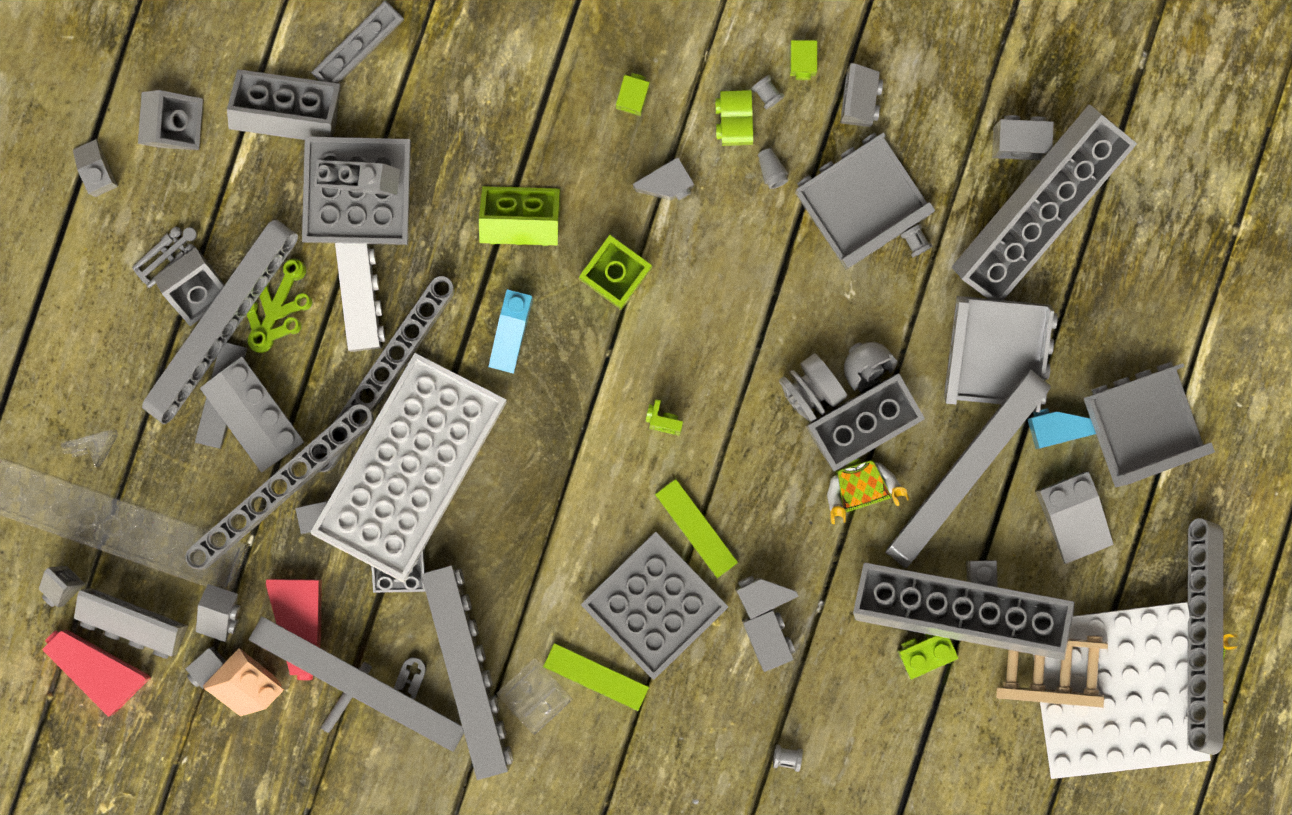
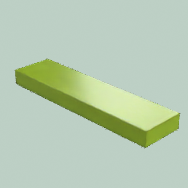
[655,479,738,578]
[543,643,649,711]

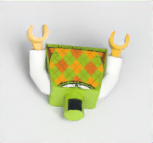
[827,457,909,524]

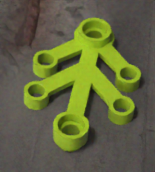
[247,258,312,353]

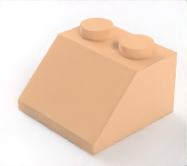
[203,648,284,716]

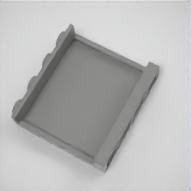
[795,132,935,270]
[944,296,1057,412]
[1084,362,1215,488]

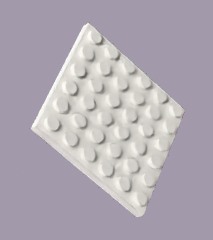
[1033,602,1211,779]

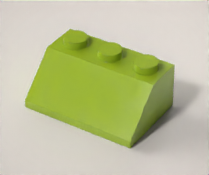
[479,186,560,246]

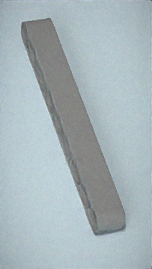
[142,220,298,424]
[314,276,455,472]
[885,370,1051,568]
[185,404,374,570]
[1187,518,1223,755]
[248,616,464,752]

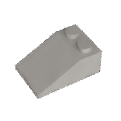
[1035,472,1114,564]

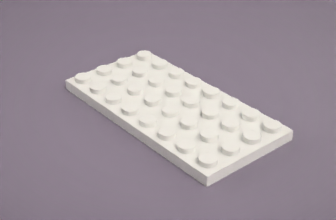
[311,353,507,583]

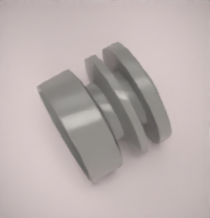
[779,353,847,423]

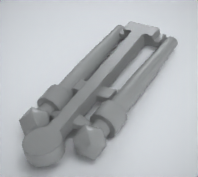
[132,227,197,288]

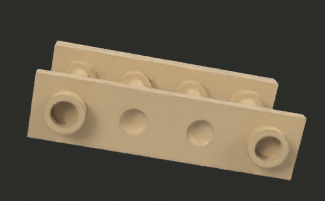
[996,636,1108,708]

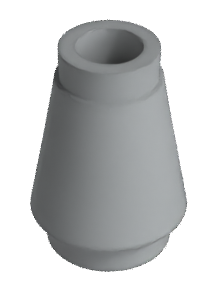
[758,148,788,189]

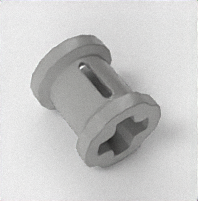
[751,75,785,110]
[900,224,933,258]
[773,745,803,772]

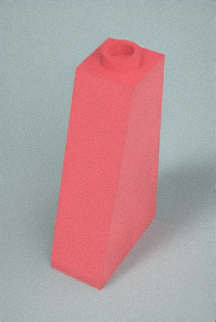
[266,579,322,680]
[42,630,151,717]

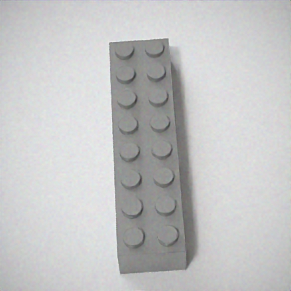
[952,104,1137,300]
[853,563,1074,660]
[421,564,514,780]

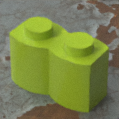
[715,90,753,146]

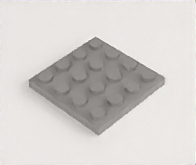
[302,137,411,245]
[581,532,728,680]

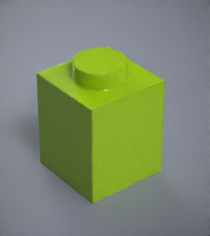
[790,40,817,80]
[616,73,650,116]

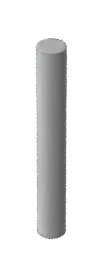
[320,662,372,733]

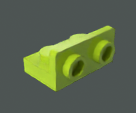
[645,399,683,436]
[897,634,959,680]

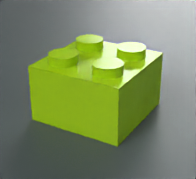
[579,235,652,310]

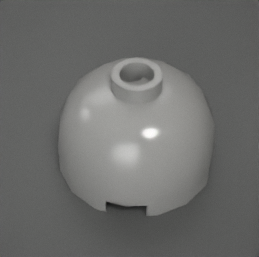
[844,342,897,392]

